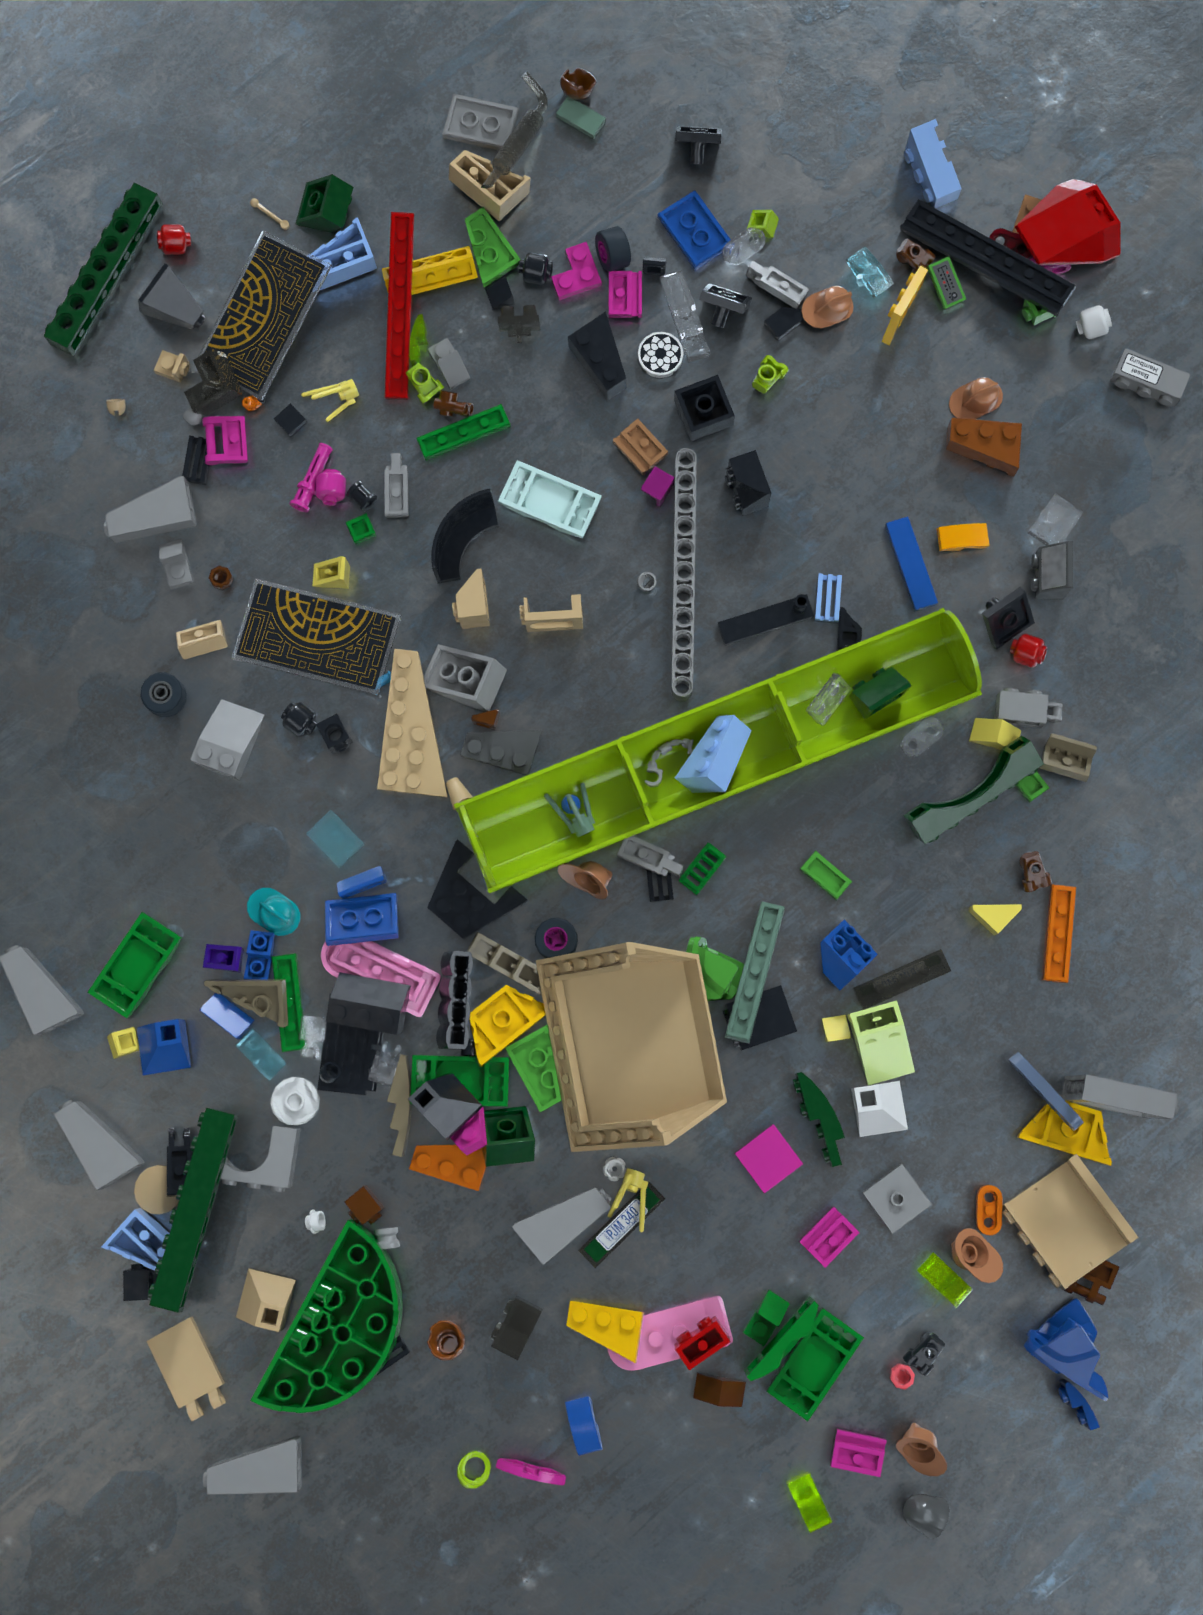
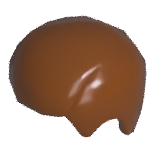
[427,1320,465,1361]

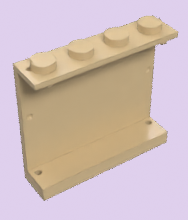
[1002,1154,1139,1290]

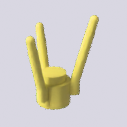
[301,379,359,422]
[607,1168,648,1233]

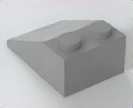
[424,644,507,711]
[190,699,266,781]

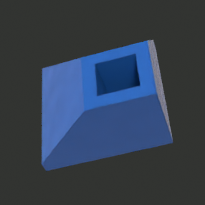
[820,919,878,990]
[137,1019,191,1076]

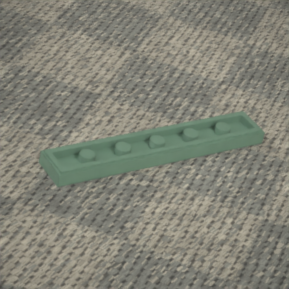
[725,901,785,1044]

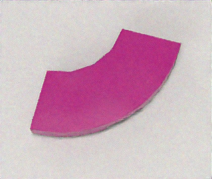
[496,1458,566,1485]

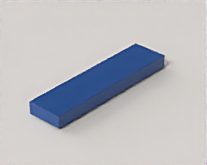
[885,516,938,612]

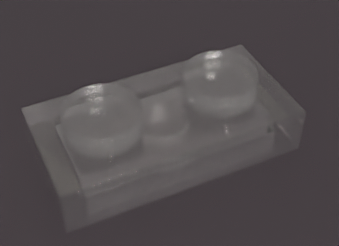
[806,673,852,726]

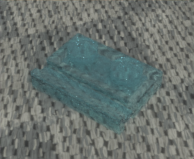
[306,810,365,868]

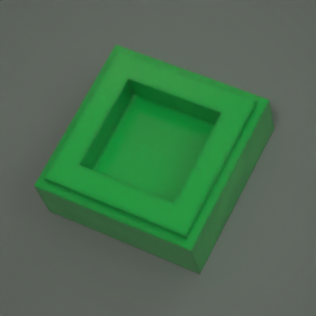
[345,513,377,545]

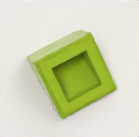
[746,210,779,238]

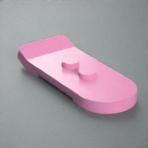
[321,941,441,1017]
[607,1296,733,1371]

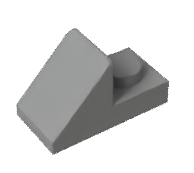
[428,338,470,390]
[159,539,194,589]

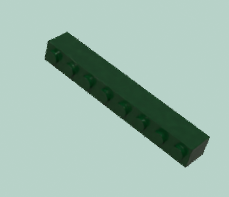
[148,1108,238,1313]

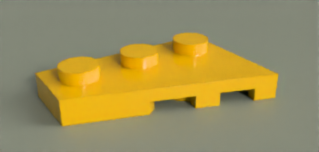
[881,266,928,346]
[566,1301,644,1363]

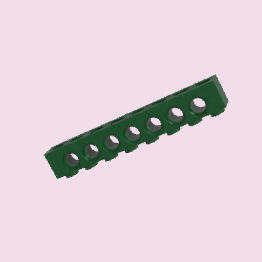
[44,182,163,356]

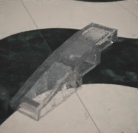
[660,270,710,363]

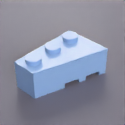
[904,119,961,208]
[307,217,377,293]
[675,715,752,793]
[101,1208,170,1271]

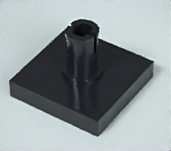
[675,126,722,164]
[699,283,752,328]
[982,587,1035,649]

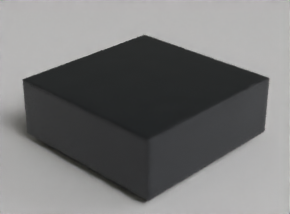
[274,403,307,437]

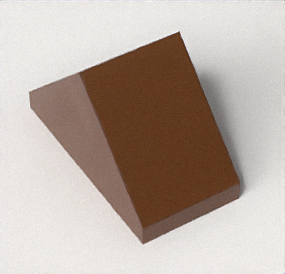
[693,1372,746,1407]

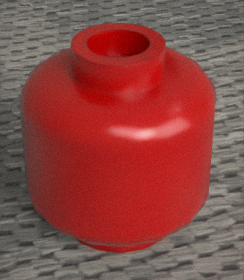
[157,224,191,255]
[1010,634,1047,668]

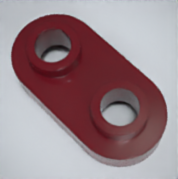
[989,228,1032,259]

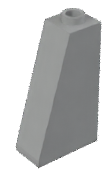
[104,476,197,543]
[0,945,84,1036]
[54,1100,145,1190]
[512,1187,612,1265]
[203,1436,301,1495]

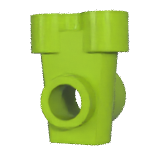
[752,355,789,394]
[406,362,444,404]

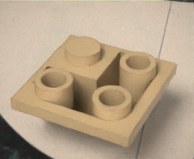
[236,1268,296,1332]

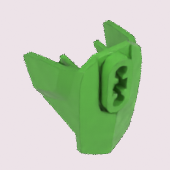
[686,936,744,1001]

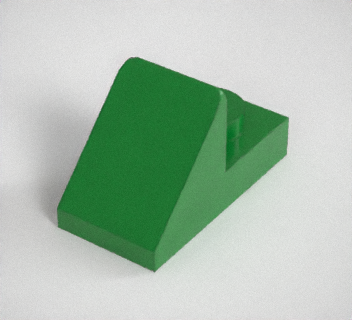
[743,1290,790,1346]

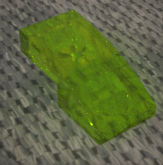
[409,314,428,367]
[917,1252,973,1308]
[787,1474,832,1533]

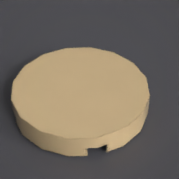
[134,1165,179,1215]

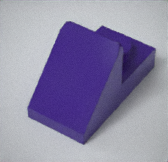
[203,944,244,973]

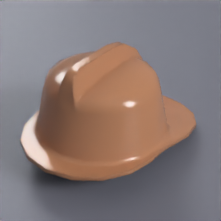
[801,286,854,329]
[949,377,1003,420]
[557,861,613,900]
[951,1228,1003,1283]
[896,1423,947,1476]

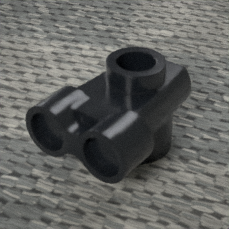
[903,1333,945,1376]

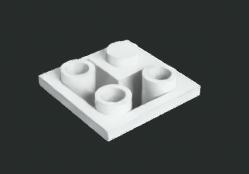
[851,1081,908,1137]

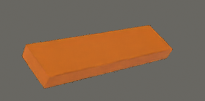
[1042,884,1076,983]

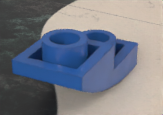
[243,930,275,980]
[1058,1379,1100,1430]
[565,1396,603,1456]

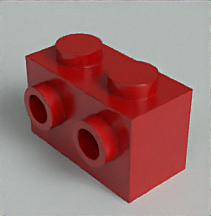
[674,1316,731,1370]

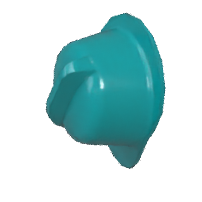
[247,888,300,936]

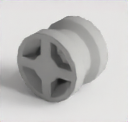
[374,1227,400,1249]

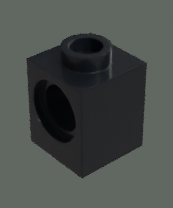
[316,714,353,753]
[123,1264,154,1301]

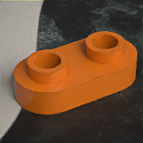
[976,1185,1003,1235]

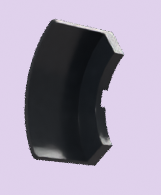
[431,489,499,584]

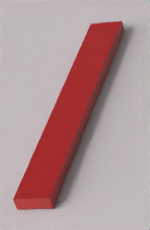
[385,212,415,400]

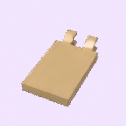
[146,1316,226,1421]

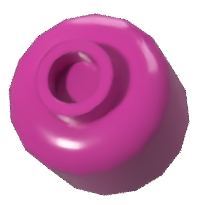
[315,469,346,506]

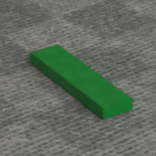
[416,404,511,461]
[272,953,307,1052]

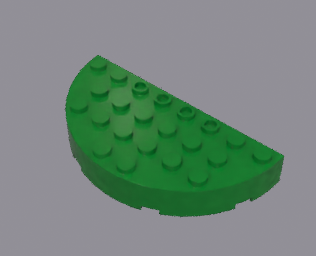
[250,1219,403,1413]

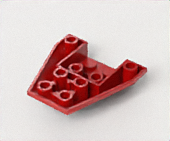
[1015,179,1121,265]

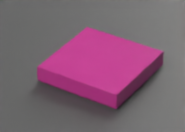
[734,1124,803,1194]

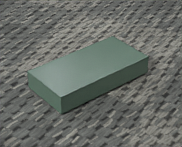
[556,96,606,139]

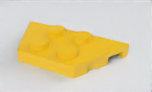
[469,985,546,1067]
[1017,1101,1112,1166]

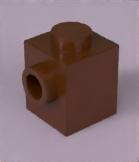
[344,1185,384,1225]

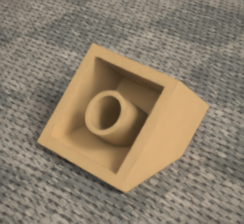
[452,569,490,629]

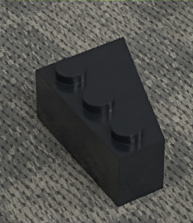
[568,311,627,400]

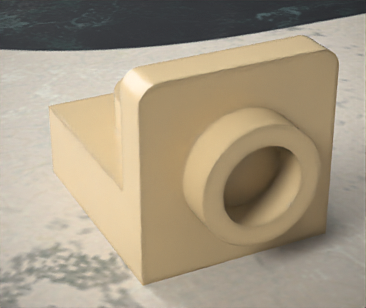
[154,350,190,383]

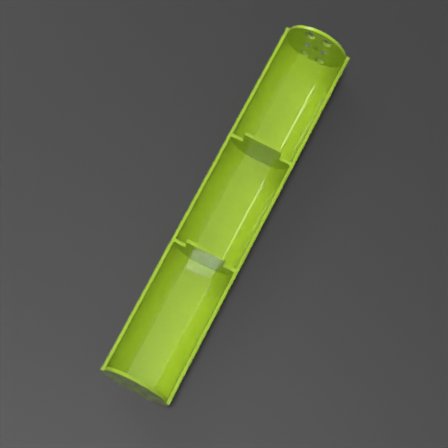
[454,608,982,894]

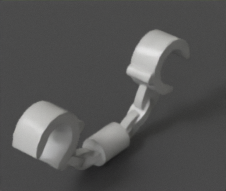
[645,738,693,787]

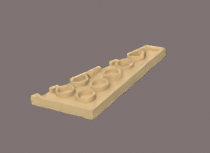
[377,649,448,798]

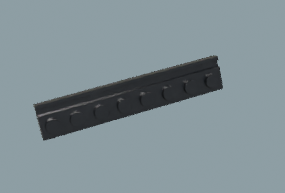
[900,199,1076,317]

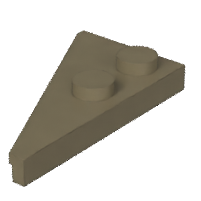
[204,980,288,1027]

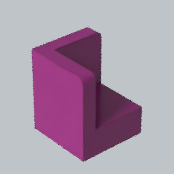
[641,466,675,507]

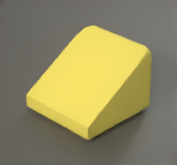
[822,1015,851,1042]
[107,1027,139,1059]

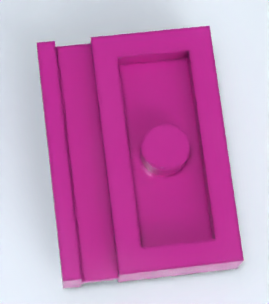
[609,271,642,318]
[799,1206,860,1268]
[830,1428,887,1477]

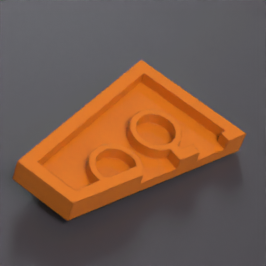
[409,1145,486,1191]

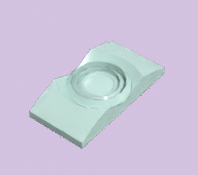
[498,460,602,538]

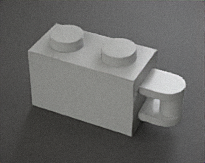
[995,688,1062,728]

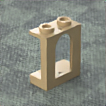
[519,594,583,632]

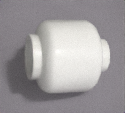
[1076,305,1112,339]

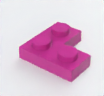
[551,242,602,300]

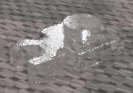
[299,1015,327,1059]
[367,1040,400,1087]

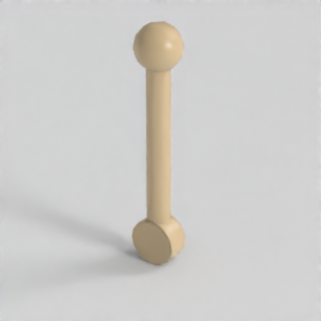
[250,198,290,230]

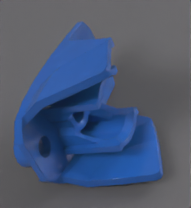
[1024,1298,1109,1401]

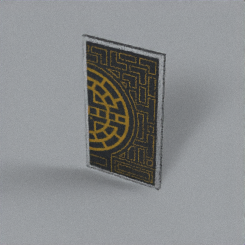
[194,231,332,401]
[232,578,402,696]

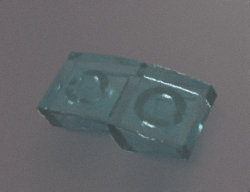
[846,247,894,298]
[235,1027,287,1081]

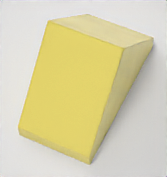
[312,556,350,589]
[969,718,1021,750]
[969,904,1022,936]

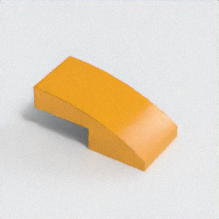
[936,523,990,551]

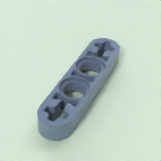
[1009,1052,1084,1131]

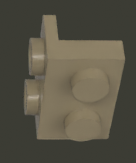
[1040,733,1097,782]

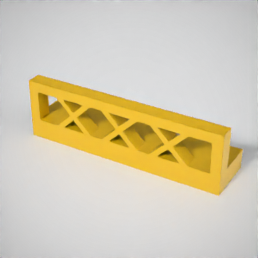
[382,246,478,295]

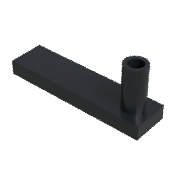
[717,594,814,646]

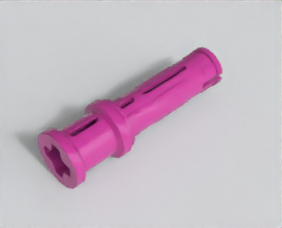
[289,443,333,513]

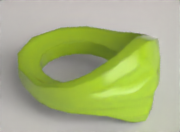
[457,1451,491,1489]

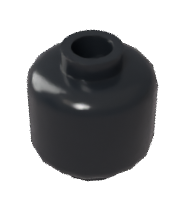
[519,252,553,285]
[281,702,317,737]

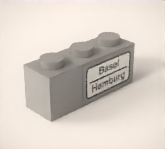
[1110,348,1191,407]

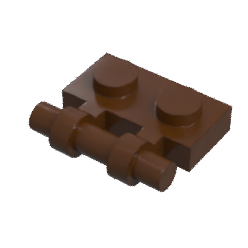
[1064,1260,1119,1306]

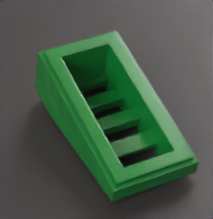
[678,842,727,896]

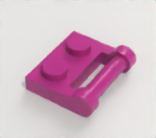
[202,416,248,465]

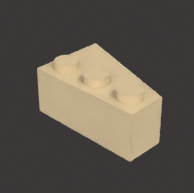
[449,150,531,221]

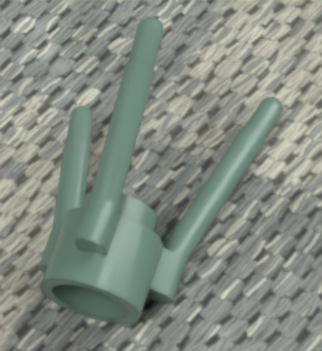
[544,783,595,838]

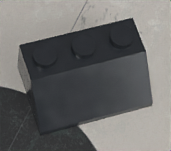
[325,972,411,1035]

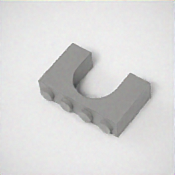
[197,1126,301,1192]

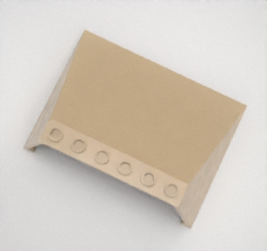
[536,942,727,1152]

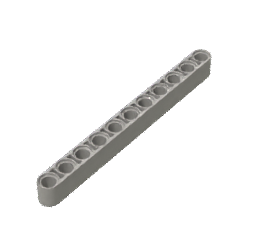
[671,448,697,702]

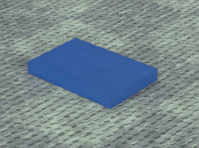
[657,190,733,270]
[325,893,399,946]

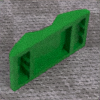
[87,912,182,1019]
[410,1055,510,1107]
[744,1297,819,1381]
[766,1308,864,1422]

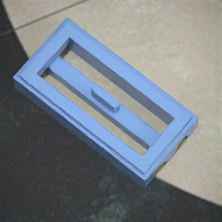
[815,573,842,623]

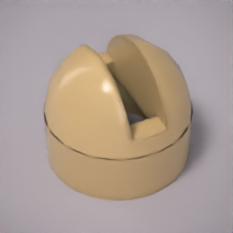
[106,399,126,416]

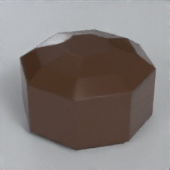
[209,566,233,590]

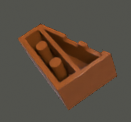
[946,418,1022,477]

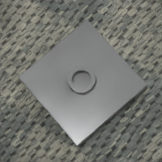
[862,1164,932,1234]

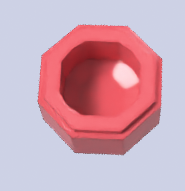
[889,1363,915,1390]

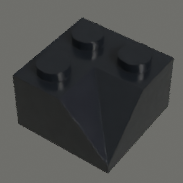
[674,375,735,441]
[725,450,771,516]

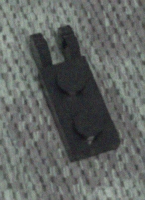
[167,1127,192,1197]

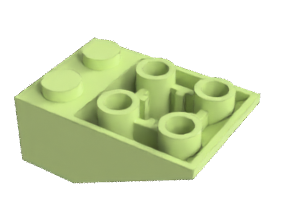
[847,1000,915,1085]

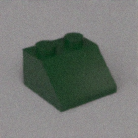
[295,174,354,232]
[849,667,912,720]
[482,1106,535,1167]

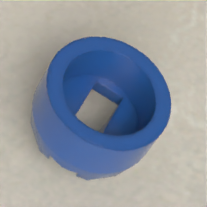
[561,795,581,814]

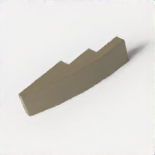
[467,932,542,996]
[387,1054,412,1157]

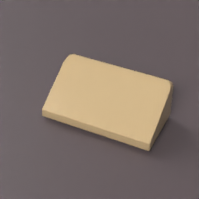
[176,620,227,659]

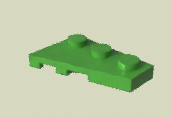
[465,207,520,288]
[505,1024,562,1112]

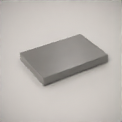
[442,94,519,153]

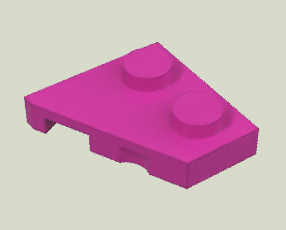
[451,1107,487,1155]

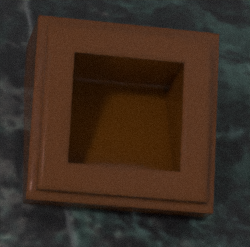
[471,709,500,730]

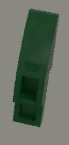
[793,1072,845,1167]

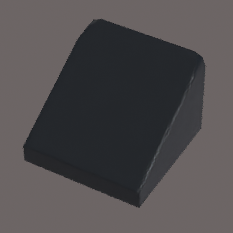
[643,257,667,275]
[485,277,514,310]

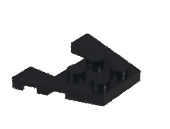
[427,839,528,939]

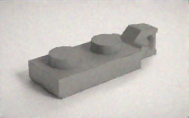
[746,261,809,309]
[384,453,409,518]
[616,836,684,877]

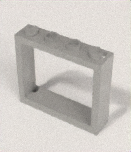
[1061,1074,1179,1119]

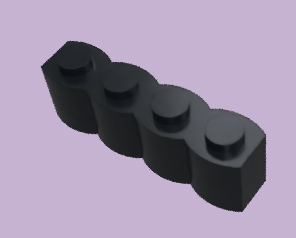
[436,951,473,1049]

